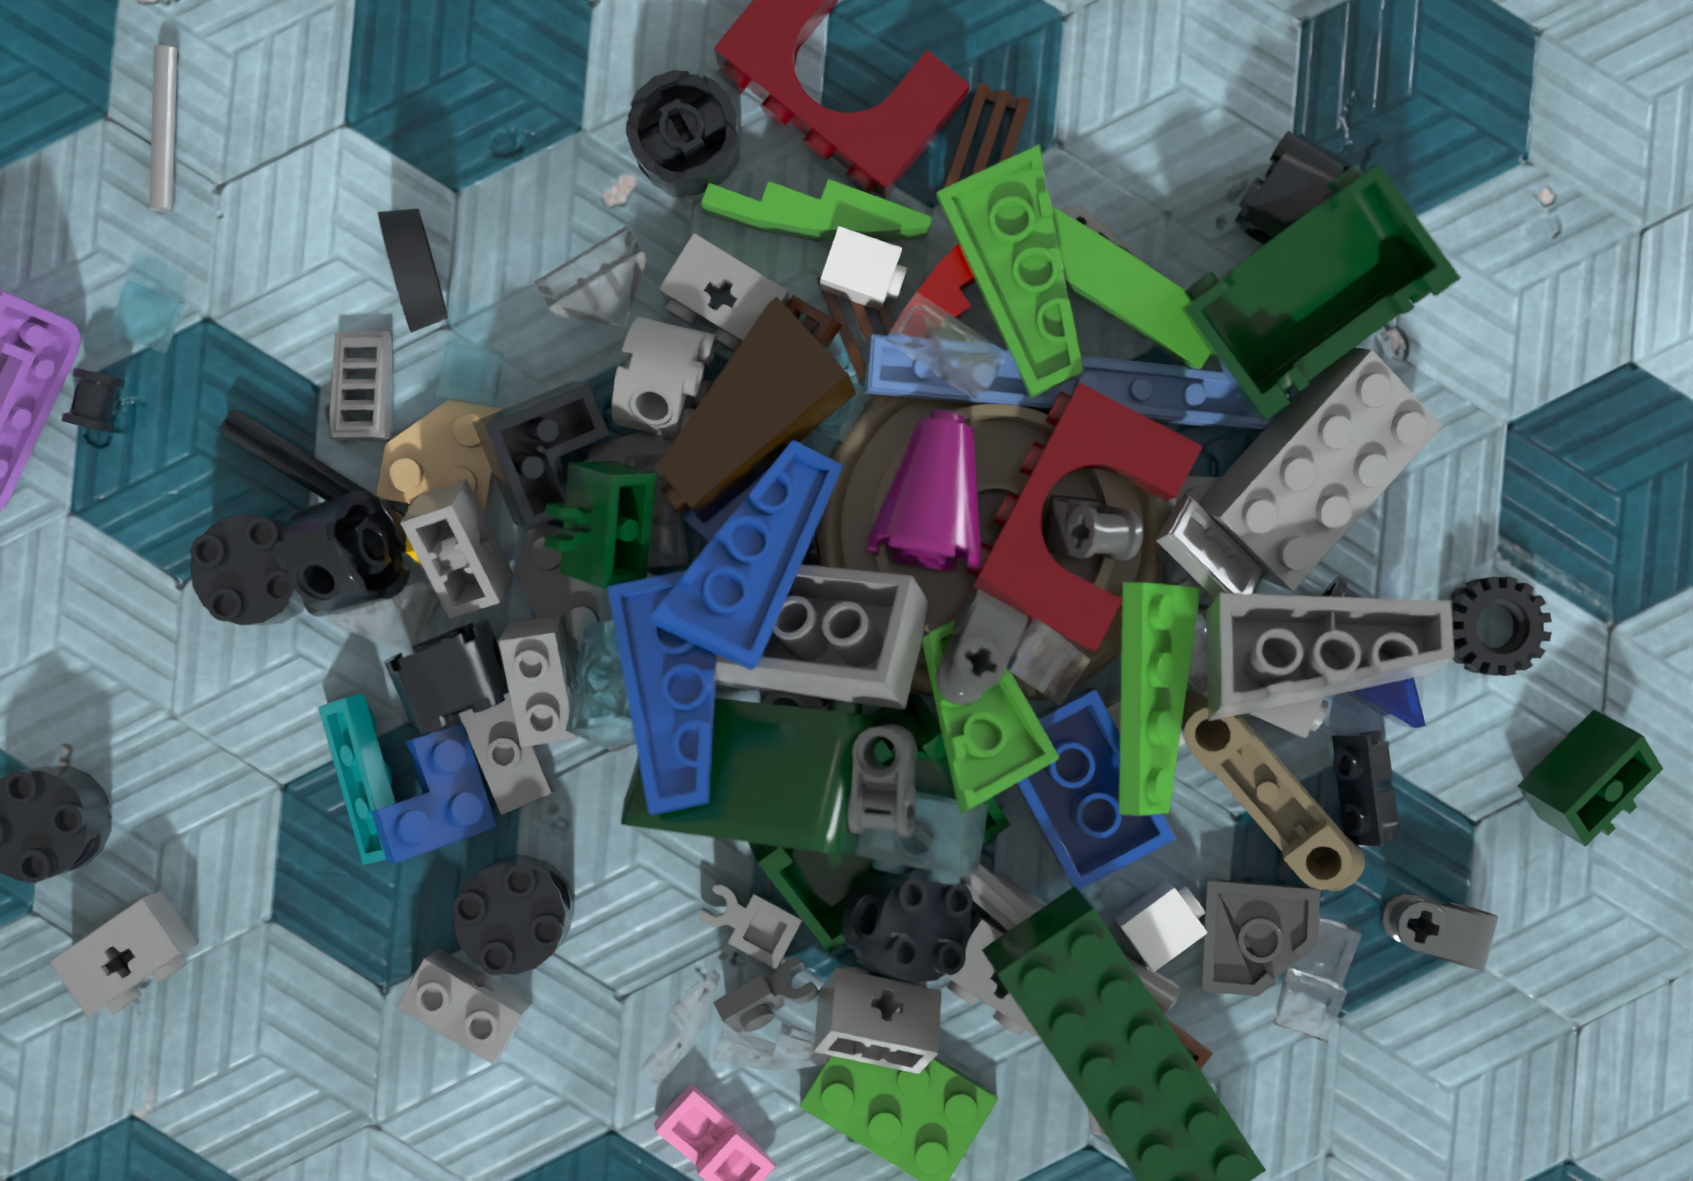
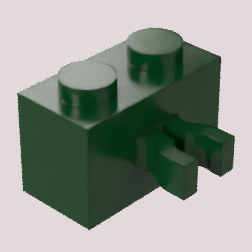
[544,461,656,589]
[1517,709,1663,847]

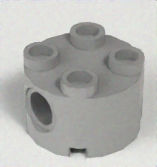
[612,317,717,438]

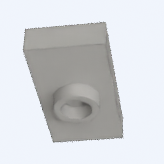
[1156,496,1264,599]
[459,693,555,815]

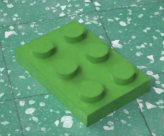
[800,1055,998,1181]

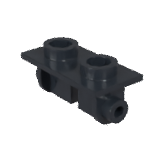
[1332,731,1401,847]

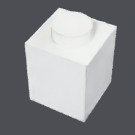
[819,226,907,311]
[1113,880,1208,972]

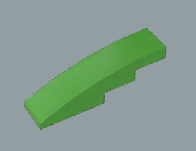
[701,179,932,242]
[1052,206,1211,369]

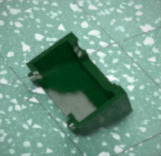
[1181,163,1461,420]
[748,693,1011,954]
[620,698,879,853]

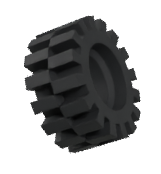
[1450,577,1552,676]

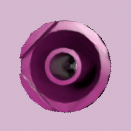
[866,410,981,571]

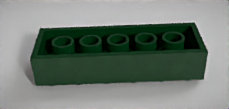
[982,886,1266,1181]

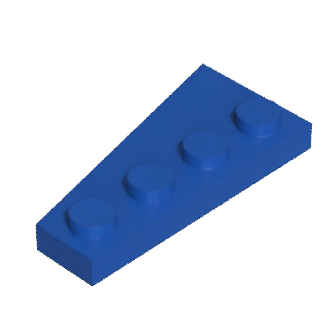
[646,440,843,671]
[607,570,717,815]

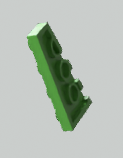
[1119,582,1201,816]

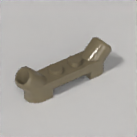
[1181,678,1365,891]

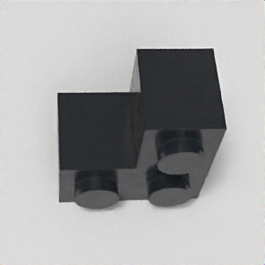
[472,381,609,530]

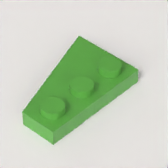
[922,619,1060,815]

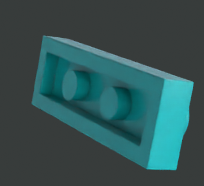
[318,693,395,865]

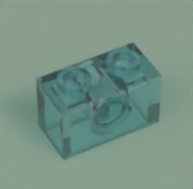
[566,620,636,748]
[856,791,989,884]

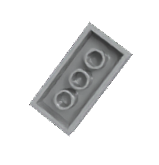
[1198,347,1442,591]
[716,565,930,709]

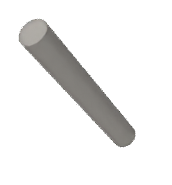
[149,45,177,212]

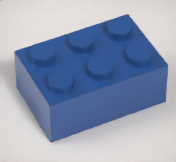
[1016,687,1176,891]

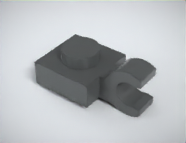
[713,957,820,1033]

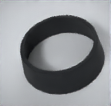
[378,209,448,333]

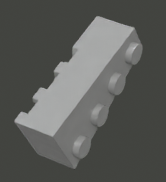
[1206,593,1454,721]

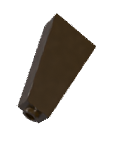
[656,297,856,524]

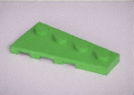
[936,144,1084,399]

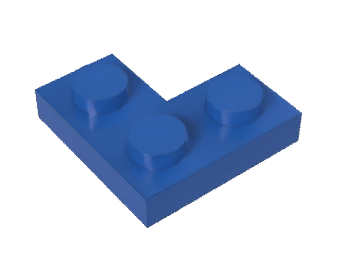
[371,723,497,865]

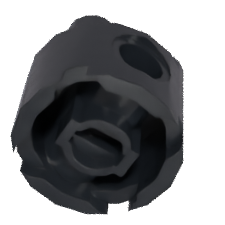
[626,70,741,198]
[1235,131,1353,244]
[273,490,411,617]
[190,514,305,625]
[384,619,509,734]
[0,766,112,883]
[452,854,575,975]
[842,863,973,983]

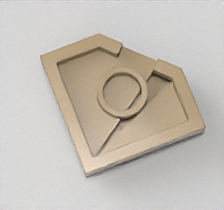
[376,399,503,518]

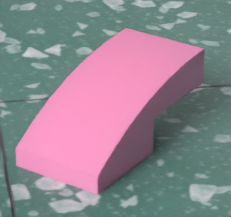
[654,1083,776,1181]

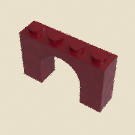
[714,0,970,199]
[966,383,1203,651]

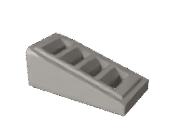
[330,331,393,442]

